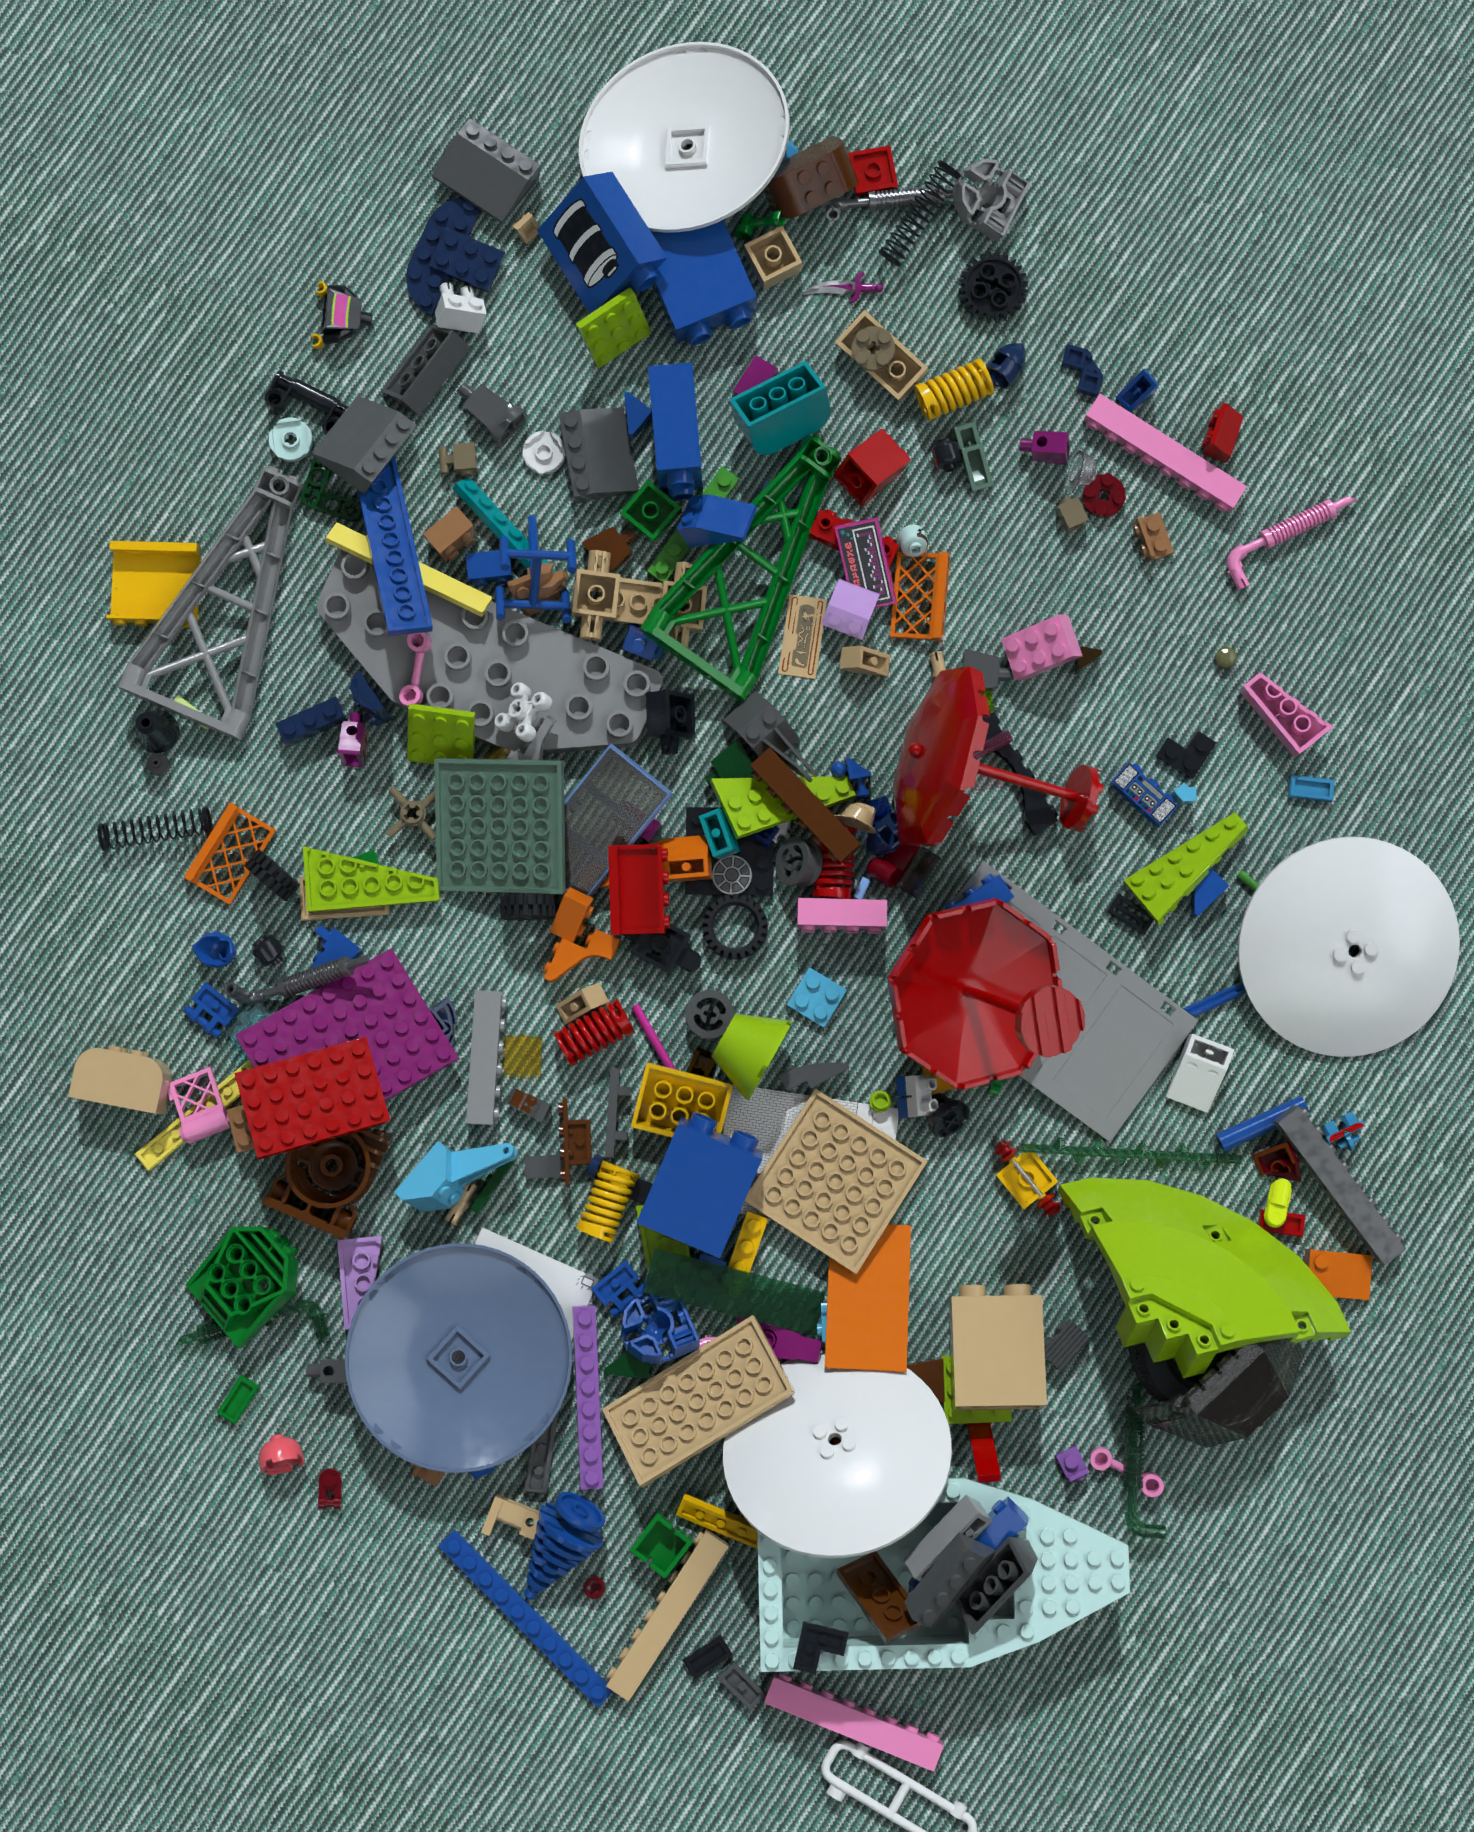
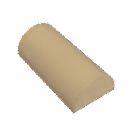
[835,310,928,401]

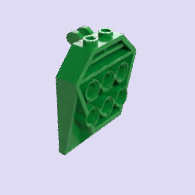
[185,1226,298,1349]

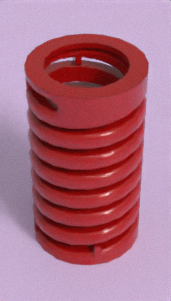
[812,826,858,899]
[553,998,636,1067]

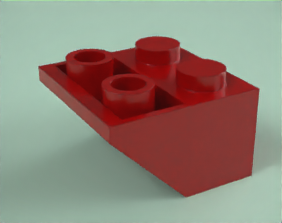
[1201,402,1244,463]

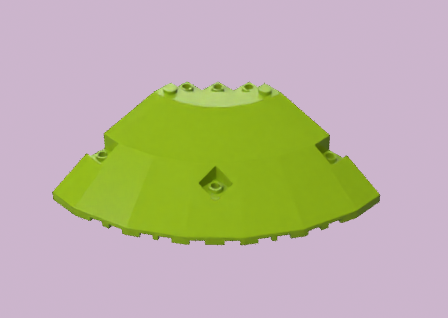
[1058,1178,1351,1378]

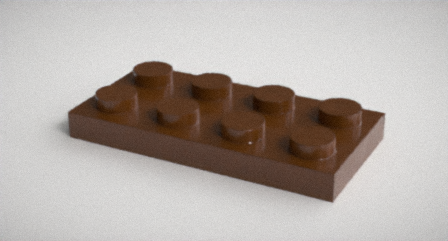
[837,1551,923,1644]

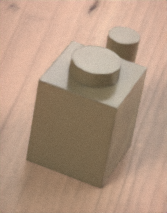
[439,442,478,477]

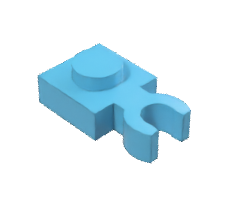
[816,1303,827,1342]

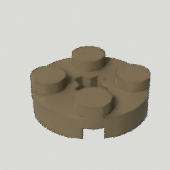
[851,326,895,371]

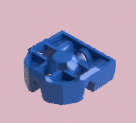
[620,1284,700,1365]

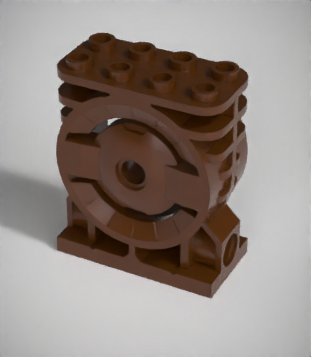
[262,1128,393,1240]

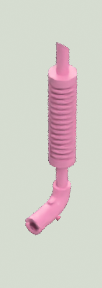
[1227,497,1357,591]

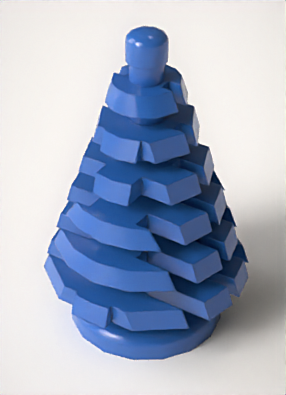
[524,1492,606,1600]

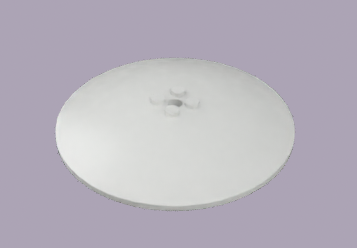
[579,42,790,233]
[1238,837,1460,1057]
[723,1350,952,1558]

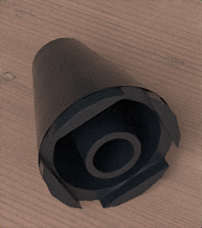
[135,710,180,753]

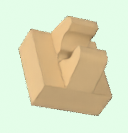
[512,212,540,244]

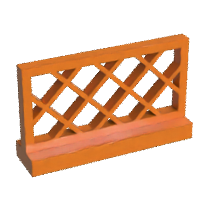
[890,551,951,642]
[184,802,276,905]

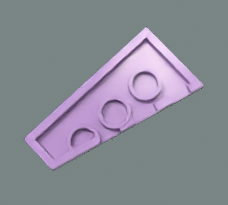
[337,1236,383,1330]

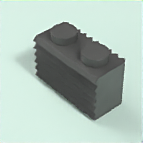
[1044,1319,1091,1372]

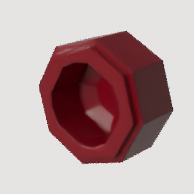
[583,1575,606,1599]

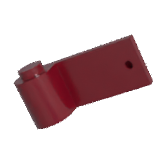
[867,844,921,888]

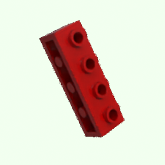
[809,509,899,569]

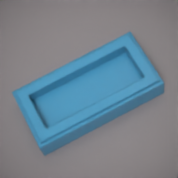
[1288,775,1335,803]

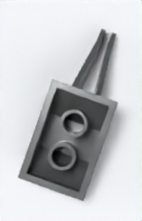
[723,691,818,783]

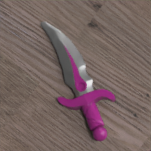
[802,272,883,303]

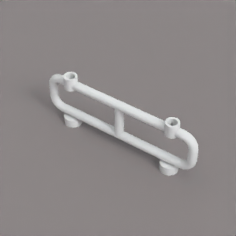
[821,1740,977,1832]

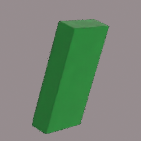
[217,1374,261,1425]

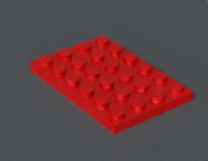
[234,1037,391,1160]

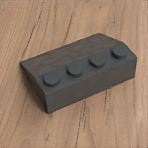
[432,119,540,224]
[311,396,417,495]
[558,408,639,503]

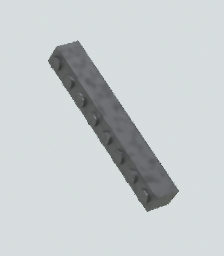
[1272,1105,1406,1266]

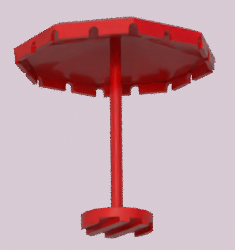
[892,666,1104,846]
[887,898,1085,1090]

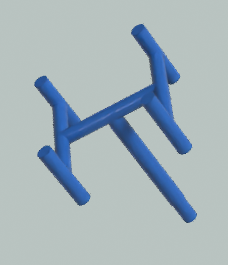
[495,515,577,623]

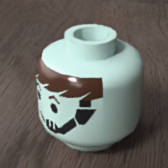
[898,524,928,557]

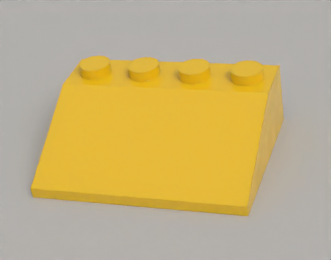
[631,1062,733,1137]

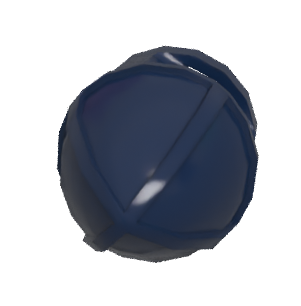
[986,343,1026,389]
[865,812,902,855]

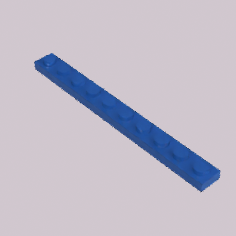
[438,1529,614,1707]

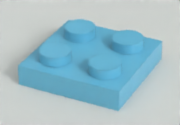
[787,967,847,1028]

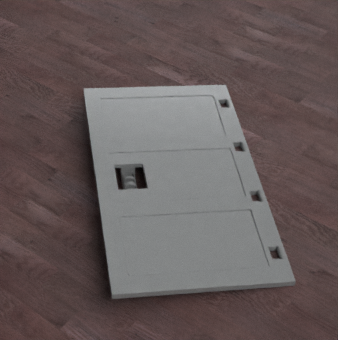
[955,861,1198,1142]

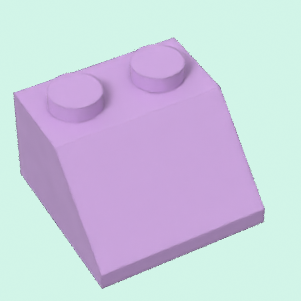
[821,579,880,640]

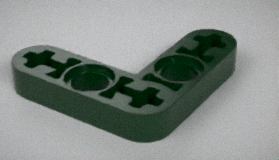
[301,458,362,522]

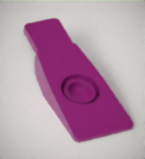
[736,1316,822,1363]

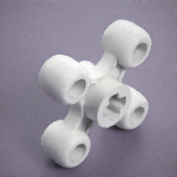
[494,682,552,742]

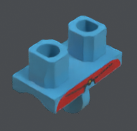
[1321,1112,1365,1152]

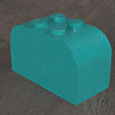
[729,361,831,455]

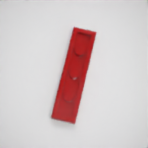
[968,1422,1001,1483]

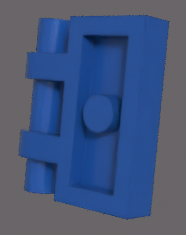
[183,982,241,1039]
[591,1260,650,1318]

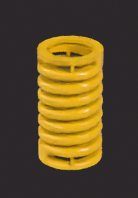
[914,358,994,422]
[576,1160,640,1243]

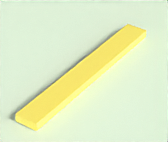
[326,522,493,617]
[135,1060,254,1171]

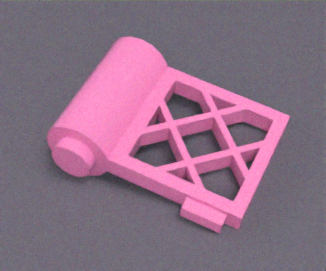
[167,1067,231,1144]

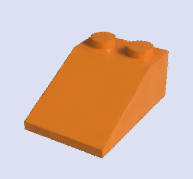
[1304,1249,1373,1300]

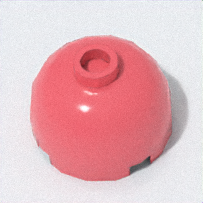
[258,1434,305,1475]

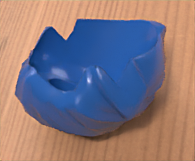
[192,931,237,969]

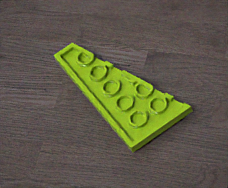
[710,776,856,840]

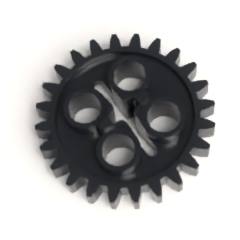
[958,252,1029,323]

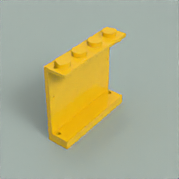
[106,541,201,628]

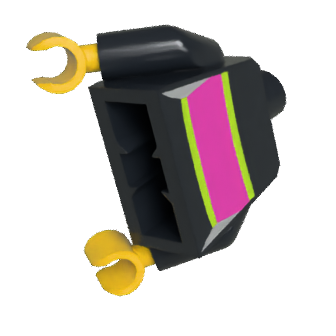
[311,281,373,349]

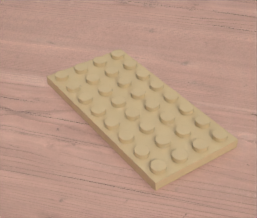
[602,1315,796,1488]

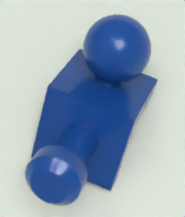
[830,757,872,799]

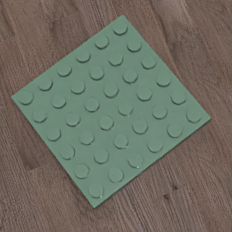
[434,758,566,894]

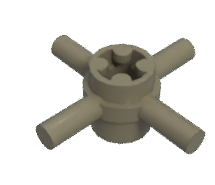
[386,787,436,842]

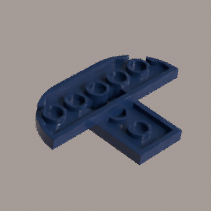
[406,197,506,318]

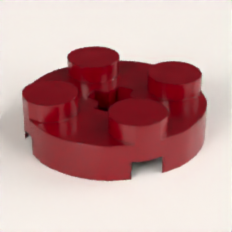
[1082,473,1126,518]

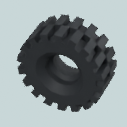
[244,849,301,902]
[500,893,556,921]

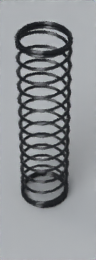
[878,160,961,267]
[97,806,213,851]

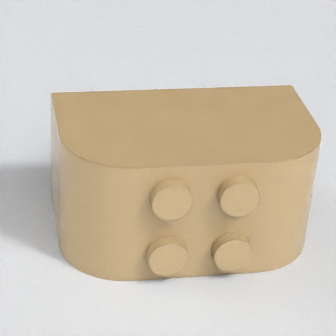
[68,1045,172,1115]

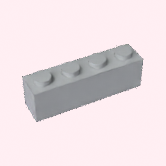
[903,1495,992,1581]

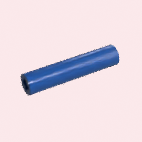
[1215,1096,1309,1152]

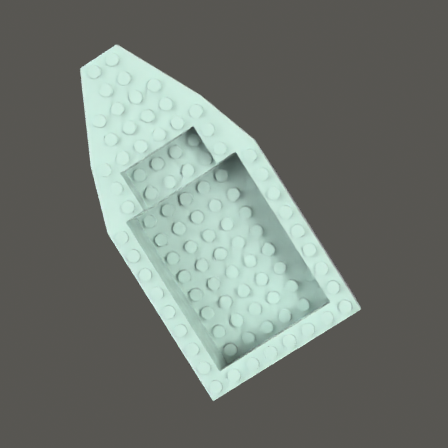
[757,1477,1130,1672]

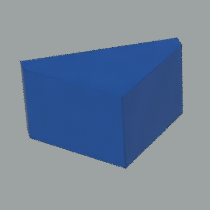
[1116,369,1159,413]
[624,392,652,440]

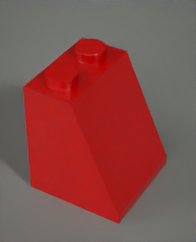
[833,429,911,507]

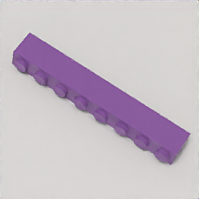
[572,1305,603,1490]

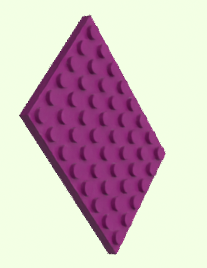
[235,948,459,1149]

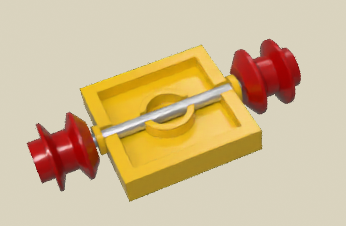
[993,1139,1061,1217]

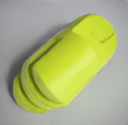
[1264,1179,1292,1228]

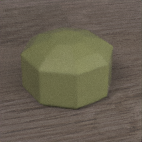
[1214,646,1237,669]

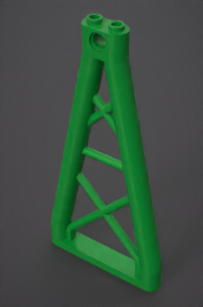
[639,434,842,702]

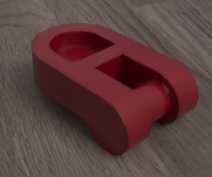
[318,1468,342,1510]

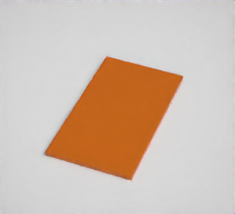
[825,1224,911,1373]

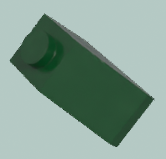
[604,1351,651,1379]

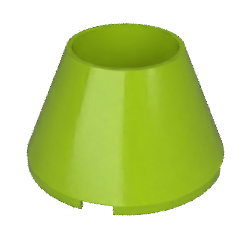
[711,1013,792,1100]

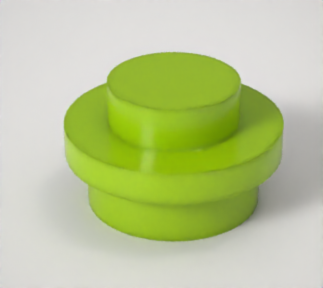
[869,1090,891,1113]

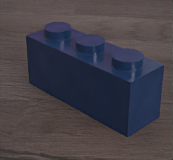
[275,696,348,747]

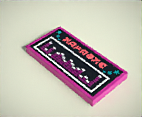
[834,517,897,608]

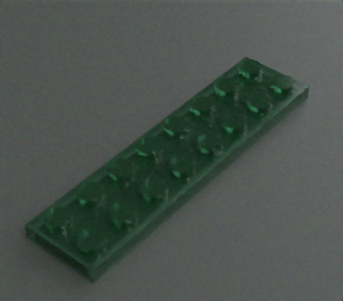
[642,1248,826,1336]

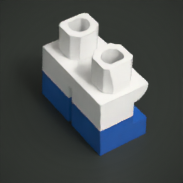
[895,1075,939,1119]

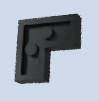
[1155,731,1217,780]
[793,1621,849,1674]

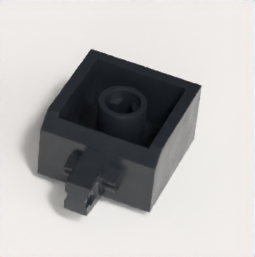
[646,689,695,755]

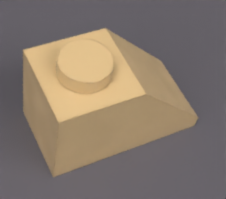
[839,646,890,677]
[555,982,609,1025]

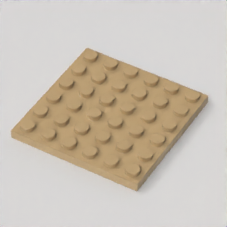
[744,1088,928,1274]

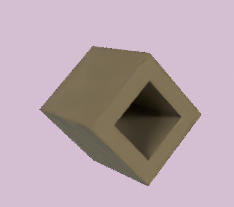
[1056,496,1089,534]

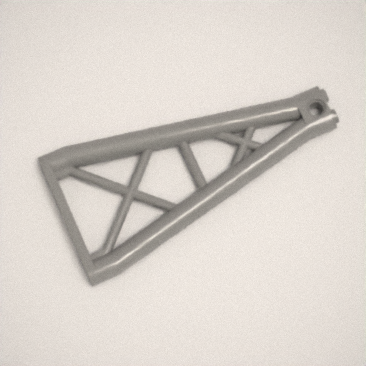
[117,466,303,741]

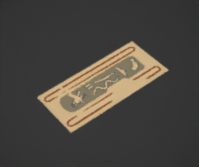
[778,594,827,679]

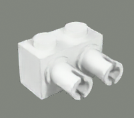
[435,283,486,333]

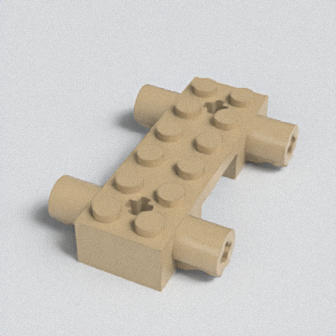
[571,550,708,648]

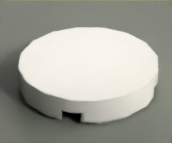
[523,431,566,475]

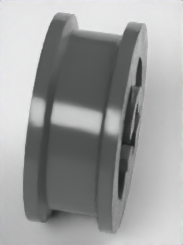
[775,837,823,888]
[685,990,734,1040]

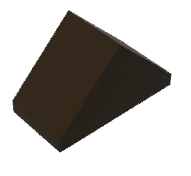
[686,1047,715,1078]

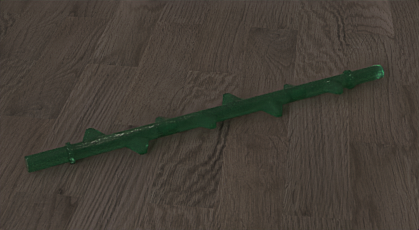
[1020,1137,1242,1171]

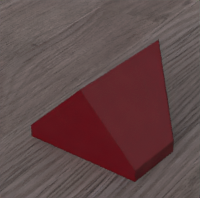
[1252,1141,1301,1182]

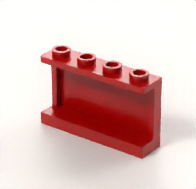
[608,844,670,935]

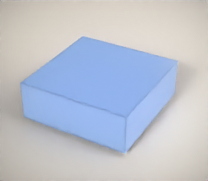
[853,877,870,899]

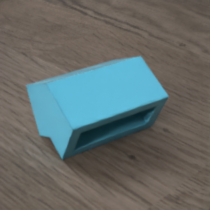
[1170,782,1197,805]

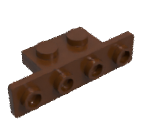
[558,1097,592,1188]

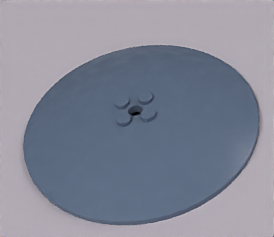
[345,1243,572,1473]

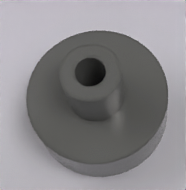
[147,753,170,776]

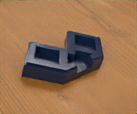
[1061,344,1103,398]

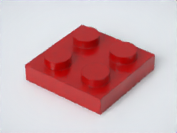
[848,145,898,196]

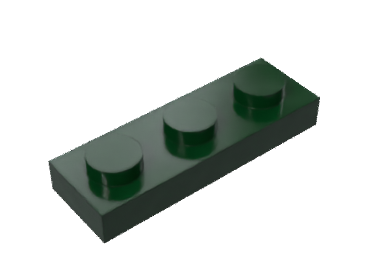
[470,1157,517,1214]

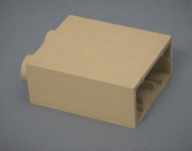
[949,1284,1047,1410]

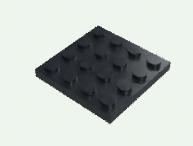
[685,807,774,896]

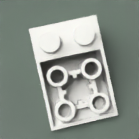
[1165,1033,1235,1113]

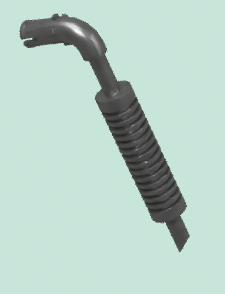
[823,184,953,221]
[224,954,369,1004]

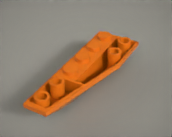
[580,835,712,890]

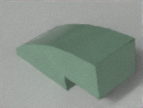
[952,421,993,491]

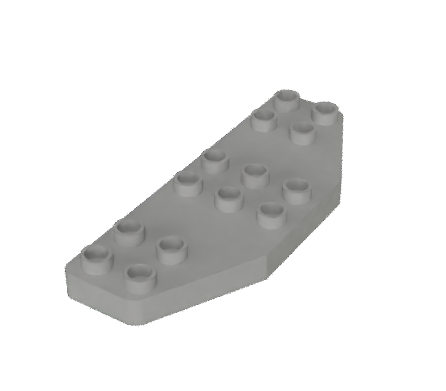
[317,550,664,754]

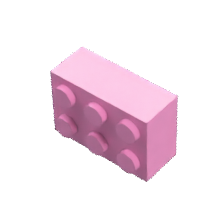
[1001,614,1082,680]

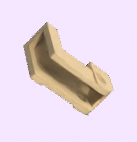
[481,1494,539,1540]

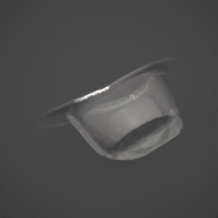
[1066,446,1096,495]

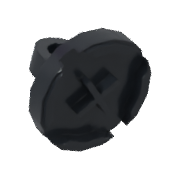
[928,1094,970,1137]

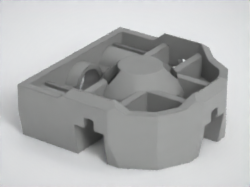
[952,159,1030,241]

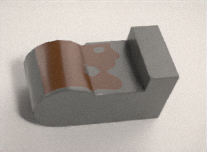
[507,1088,552,1123]

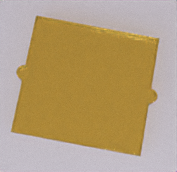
[504,1034,542,1077]

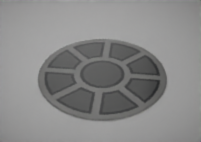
[712,855,752,895]

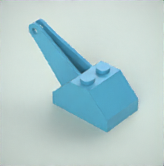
[394,1141,518,1212]

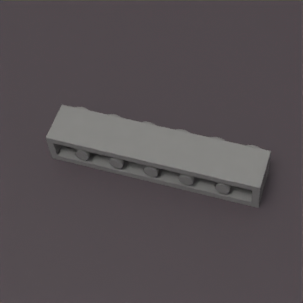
[466,990,507,1125]

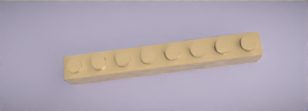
[605,1529,729,1702]

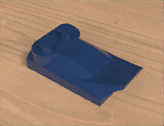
[349,671,392,727]

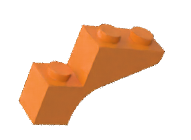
[543,929,621,982]

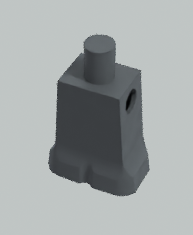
[457,383,528,448]
[306,1358,347,1383]

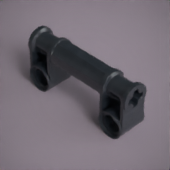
[264,370,349,436]

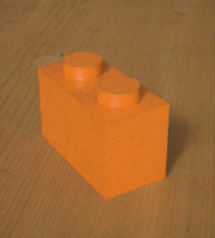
[549,887,594,943]

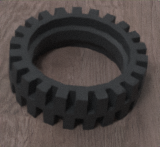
[702,894,768,960]

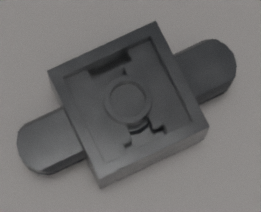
[623,924,701,975]

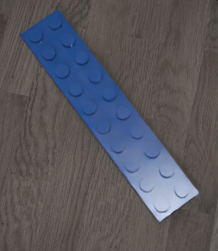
[357,456,433,636]

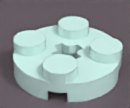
[269,417,313,462]

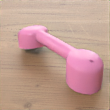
[399,632,432,707]
[1089,1446,1164,1497]

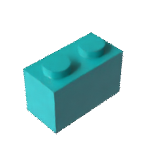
[699,808,740,860]

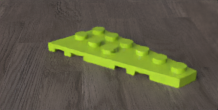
[1124,812,1249,926]
[303,846,440,912]

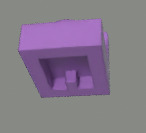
[1055,1445,1089,1483]

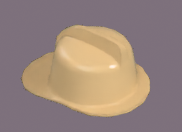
[834,803,876,833]

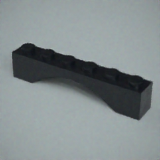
[982,711,1059,837]

